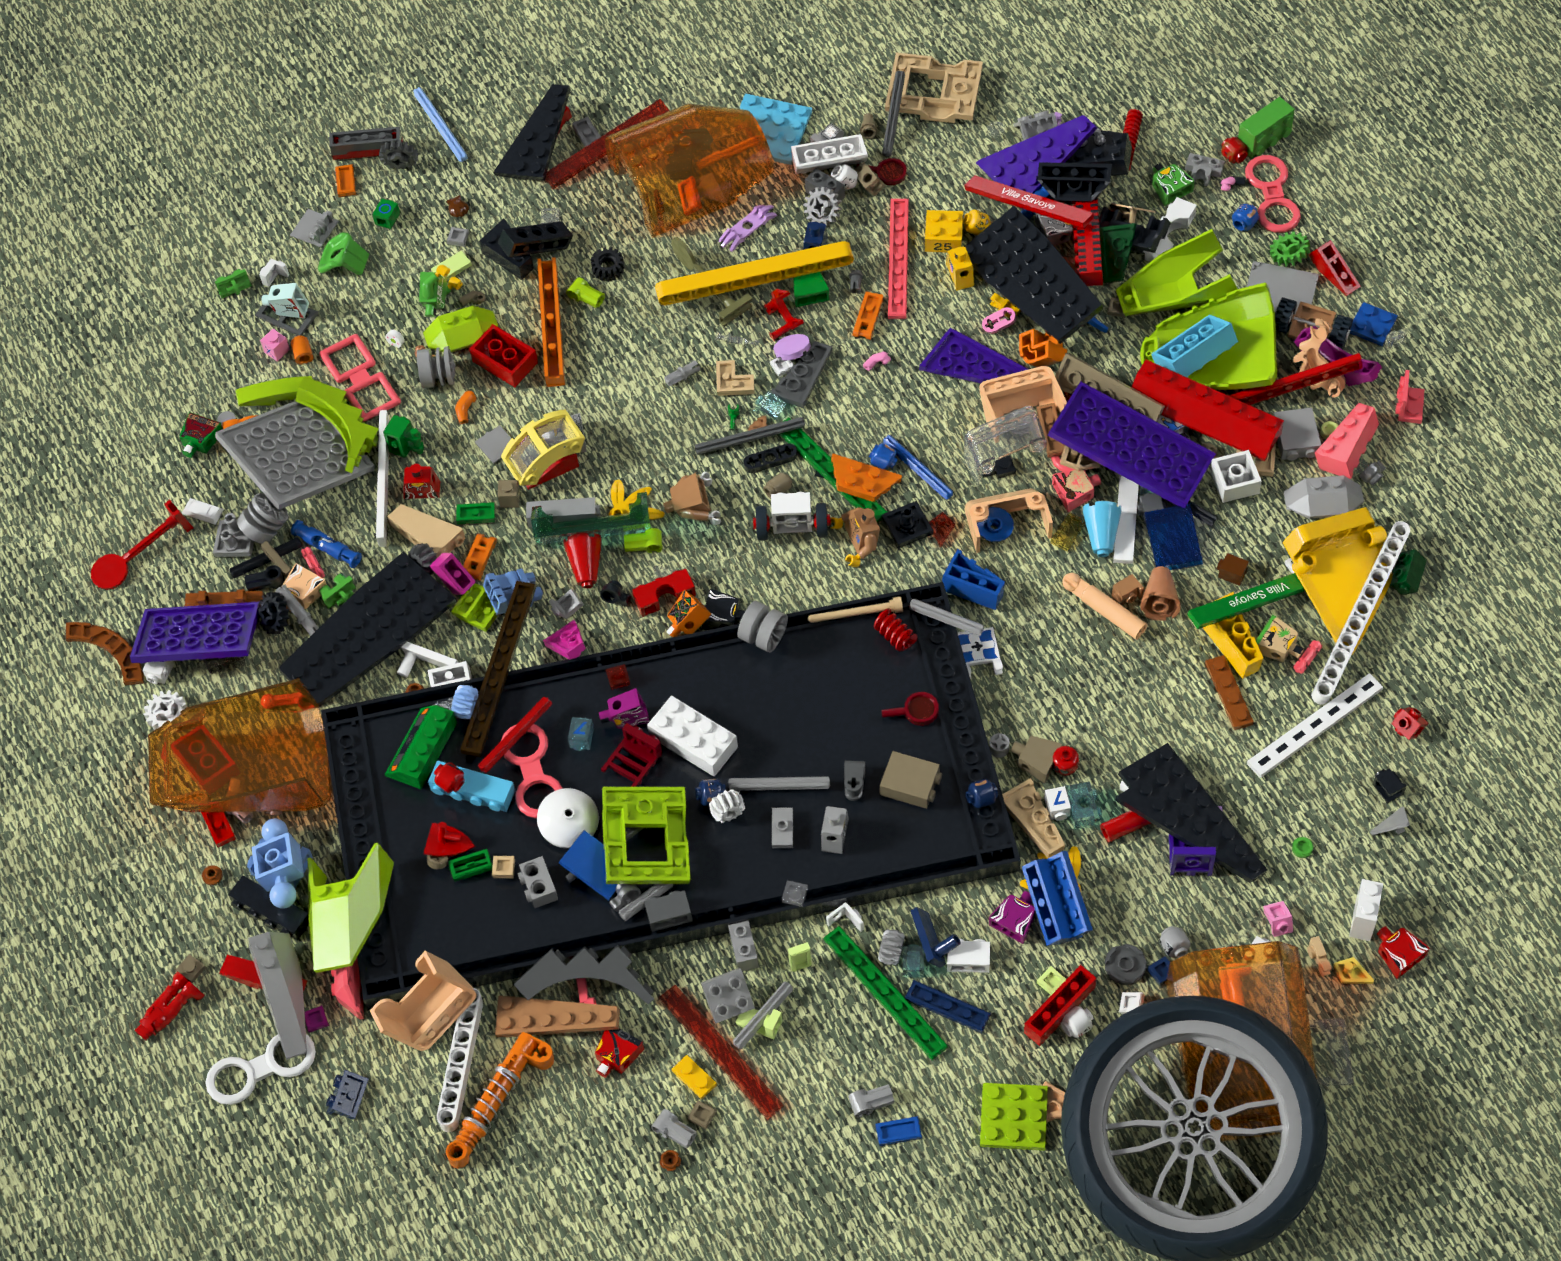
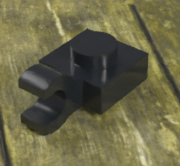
[981,455,1016,479]

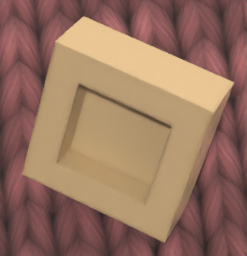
[492,856,515,878]

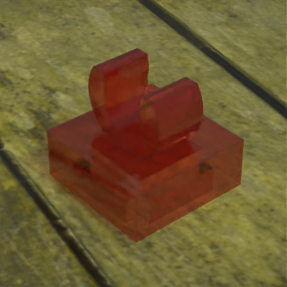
[606,664,630,690]

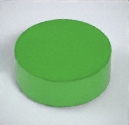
[1292,837,1313,858]

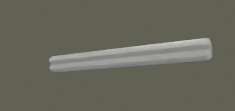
[728,777,830,790]

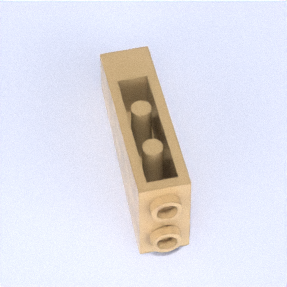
[387,504,465,558]

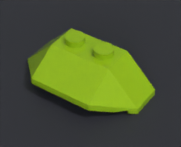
[423,306,498,353]

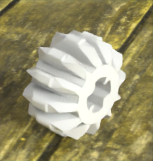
[709,789,745,823]

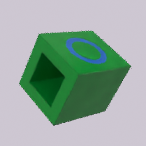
[372,198,400,229]

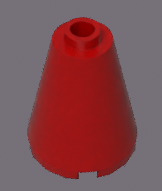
[563,533,602,589]

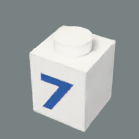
[1044,786,1071,821]

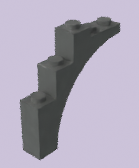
[514,945,654,1004]

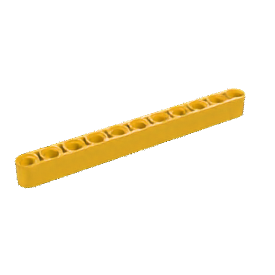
[655,241,854,306]

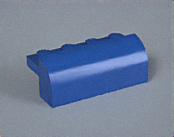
[1022,851,1093,946]

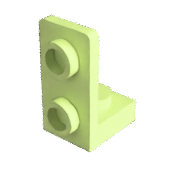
[736,1009,783,1040]

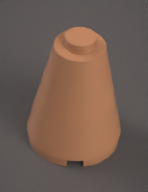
[1140,566,1180,621]

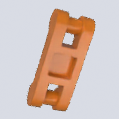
[463,533,497,581]

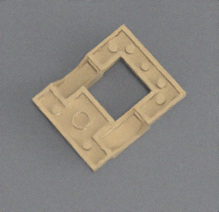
[885,52,983,123]

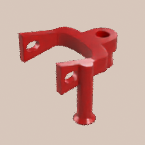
[764,288,804,342]

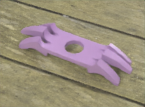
[719,205,777,252]

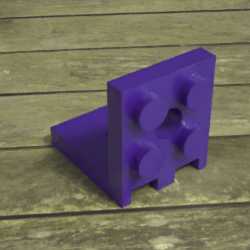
[1168,833,1216,876]

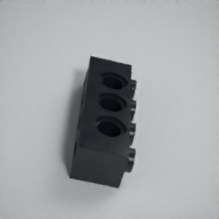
[498,221,573,257]

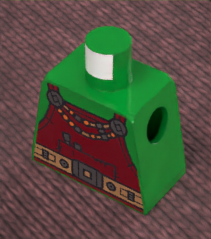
[180,412,223,458]

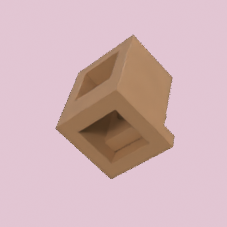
[1112,574,1144,605]

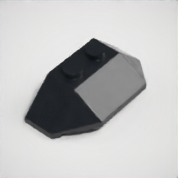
[1038,162,1112,202]

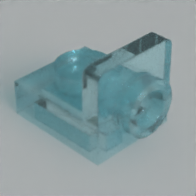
[753,391,787,420]

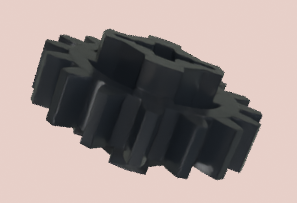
[258,592,289,634]

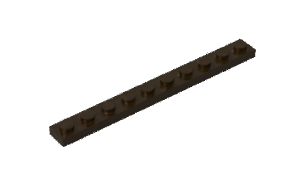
[460,581,536,757]

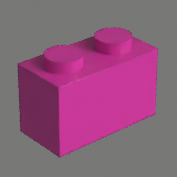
[430,553,476,595]

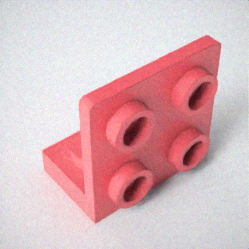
[1395,370,1425,424]

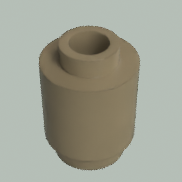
[763,472,792,499]

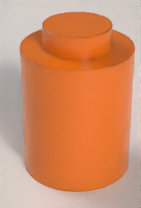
[290,335,313,365]

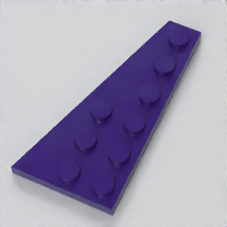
[919,328,1029,383]

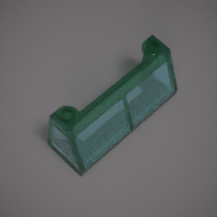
[531,492,652,546]

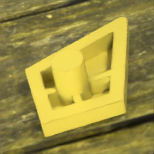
[1333,957,1374,984]

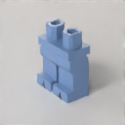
[483,569,543,615]

